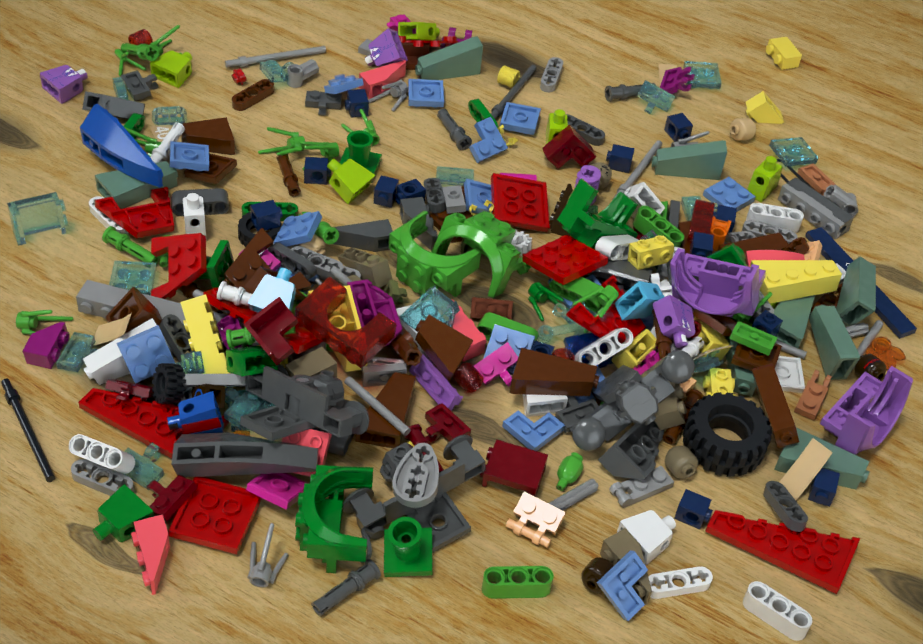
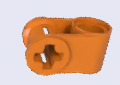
[708,216,731,251]

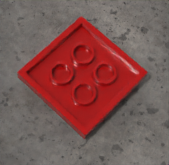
[491,173,550,232]
[522,235,608,285]
[168,477,262,555]

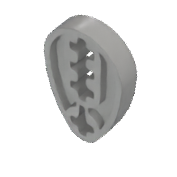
[392,443,439,508]

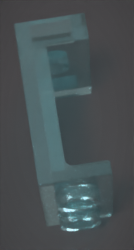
[7,192,68,246]

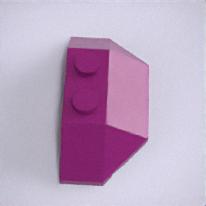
[347,279,402,349]

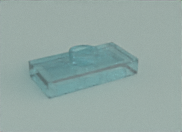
[436,166,474,186]

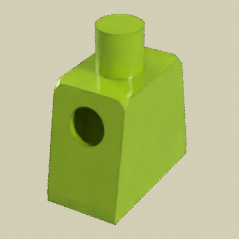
[398,22,440,41]
[150,50,192,88]
[546,109,568,144]
[747,156,783,203]
[327,158,375,204]

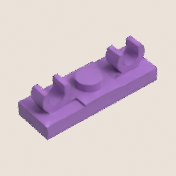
[409,354,463,411]

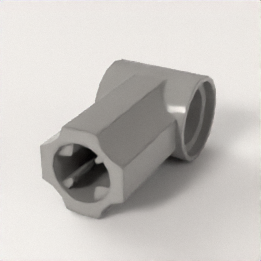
[287,59,319,88]
[824,184,858,216]

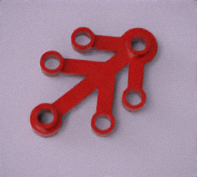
[399,36,458,47]

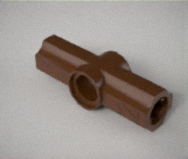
[391,325,422,366]

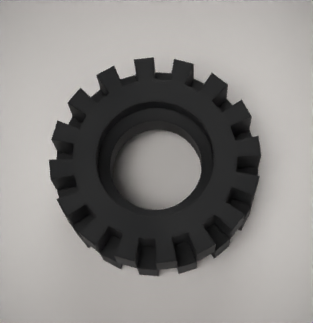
[152,363,186,404]

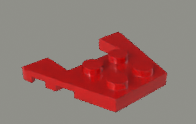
[95,187,174,238]
[151,233,207,299]
[566,275,646,344]

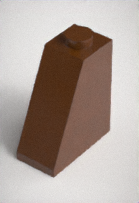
[181,117,235,155]
[415,315,473,381]

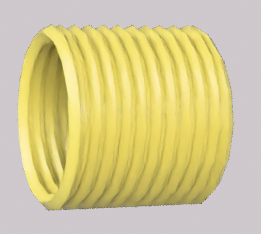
[497,65,520,88]

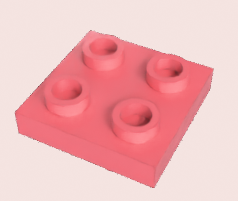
[282,429,332,477]

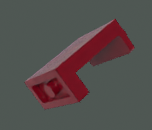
[479,439,548,497]

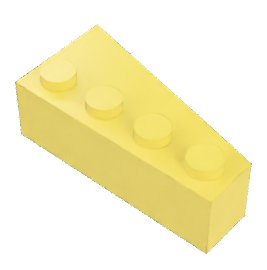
[750,260,842,304]
[307,285,369,372]
[180,294,235,391]

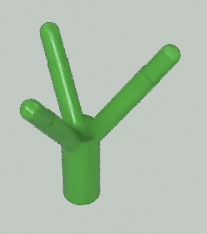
[114,49,146,76]

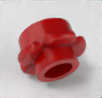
[231,68,247,85]

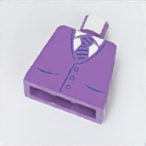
[365,28,408,67]
[40,65,88,104]
[652,295,695,348]

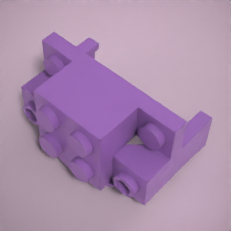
[670,248,766,317]
[820,366,913,455]

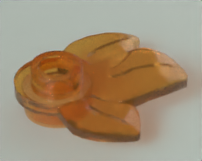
[865,336,906,371]

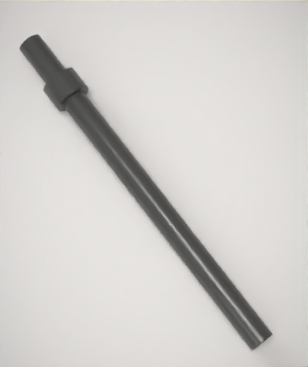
[491,65,537,119]

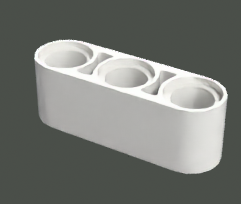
[746,203,804,233]
[595,235,638,261]
[574,328,633,366]
[69,434,135,474]
[743,581,812,641]

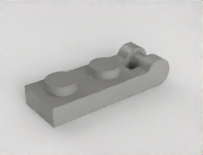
[609,466,674,508]

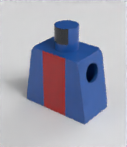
[167,391,224,434]

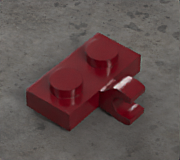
[105,379,155,401]
[425,403,471,444]
[147,475,198,522]

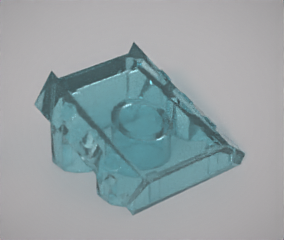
[400,285,460,332]

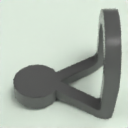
[361,526,384,563]

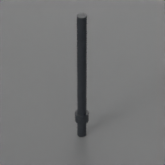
[1,378,55,482]

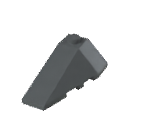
[598,420,664,480]

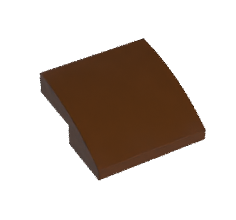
[693,309,737,337]

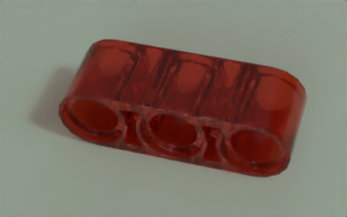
[687,199,715,241]

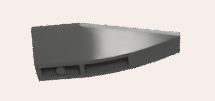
[582,259,653,291]
[171,432,319,477]

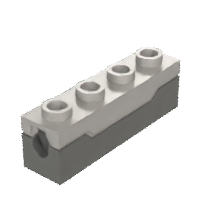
[777,177,854,240]

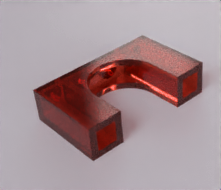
[295,277,397,369]

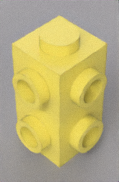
[628,235,674,270]
[703,368,737,396]

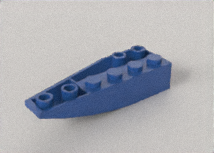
[80,103,163,187]

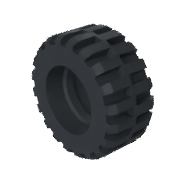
[683,392,772,477]

